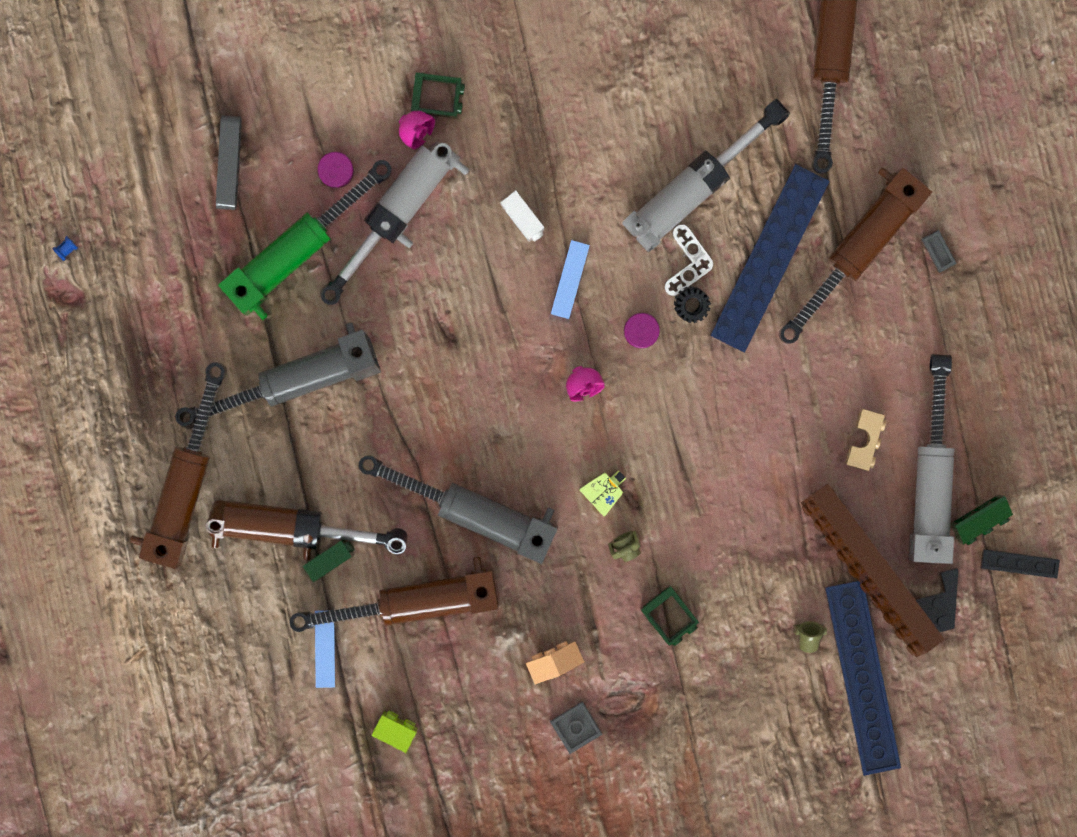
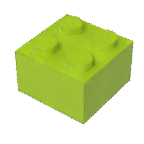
[372,710,418,753]

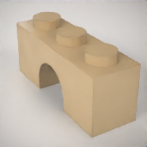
[845,409,886,471]

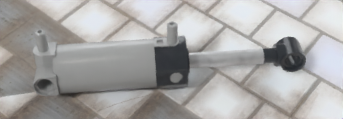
[622,99,790,252]
[320,142,469,305]

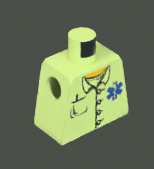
[579,470,626,516]

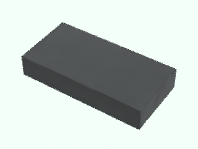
[921,230,957,273]

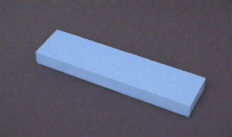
[551,240,590,319]
[315,610,335,688]

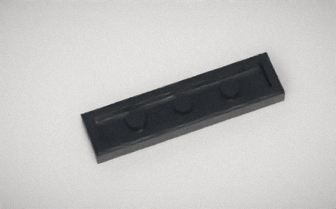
[980,549,1060,579]

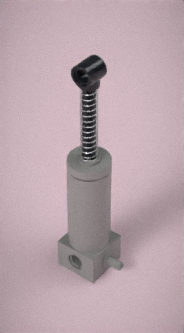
[908,354,955,564]

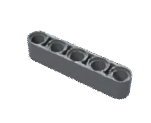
[216,115,242,210]

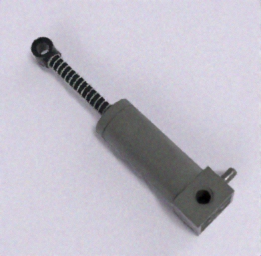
[175,323,381,429]
[358,455,558,564]

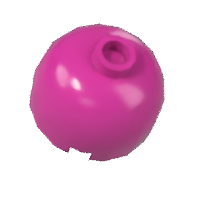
[399,111,435,150]
[566,366,605,402]

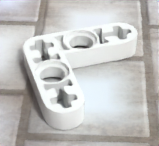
[665,225,713,296]

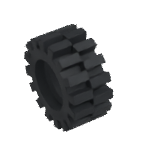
[674,286,711,323]

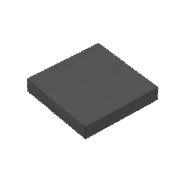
[550,701,602,754]

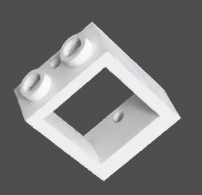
[501,191,544,242]

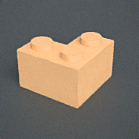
[526,641,584,684]

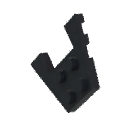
[915,568,958,632]

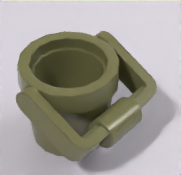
[608,530,641,562]
[793,621,827,653]

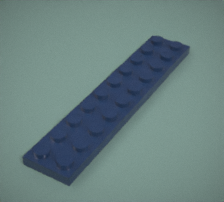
[710,164,830,353]
[825,581,901,776]

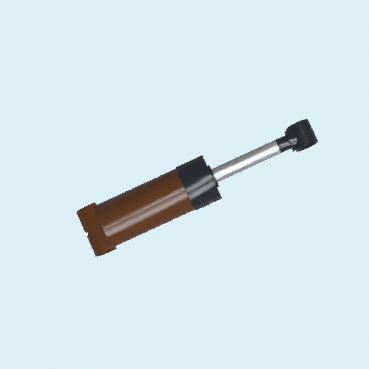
[206,500,408,560]

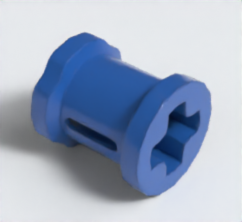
[52,236,78,261]

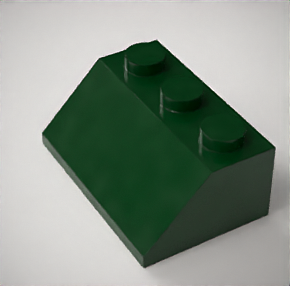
[950,495,1013,546]

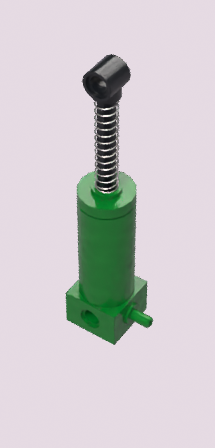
[218,160,392,320]

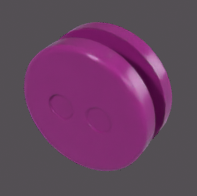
[317,152,354,188]
[624,313,660,349]

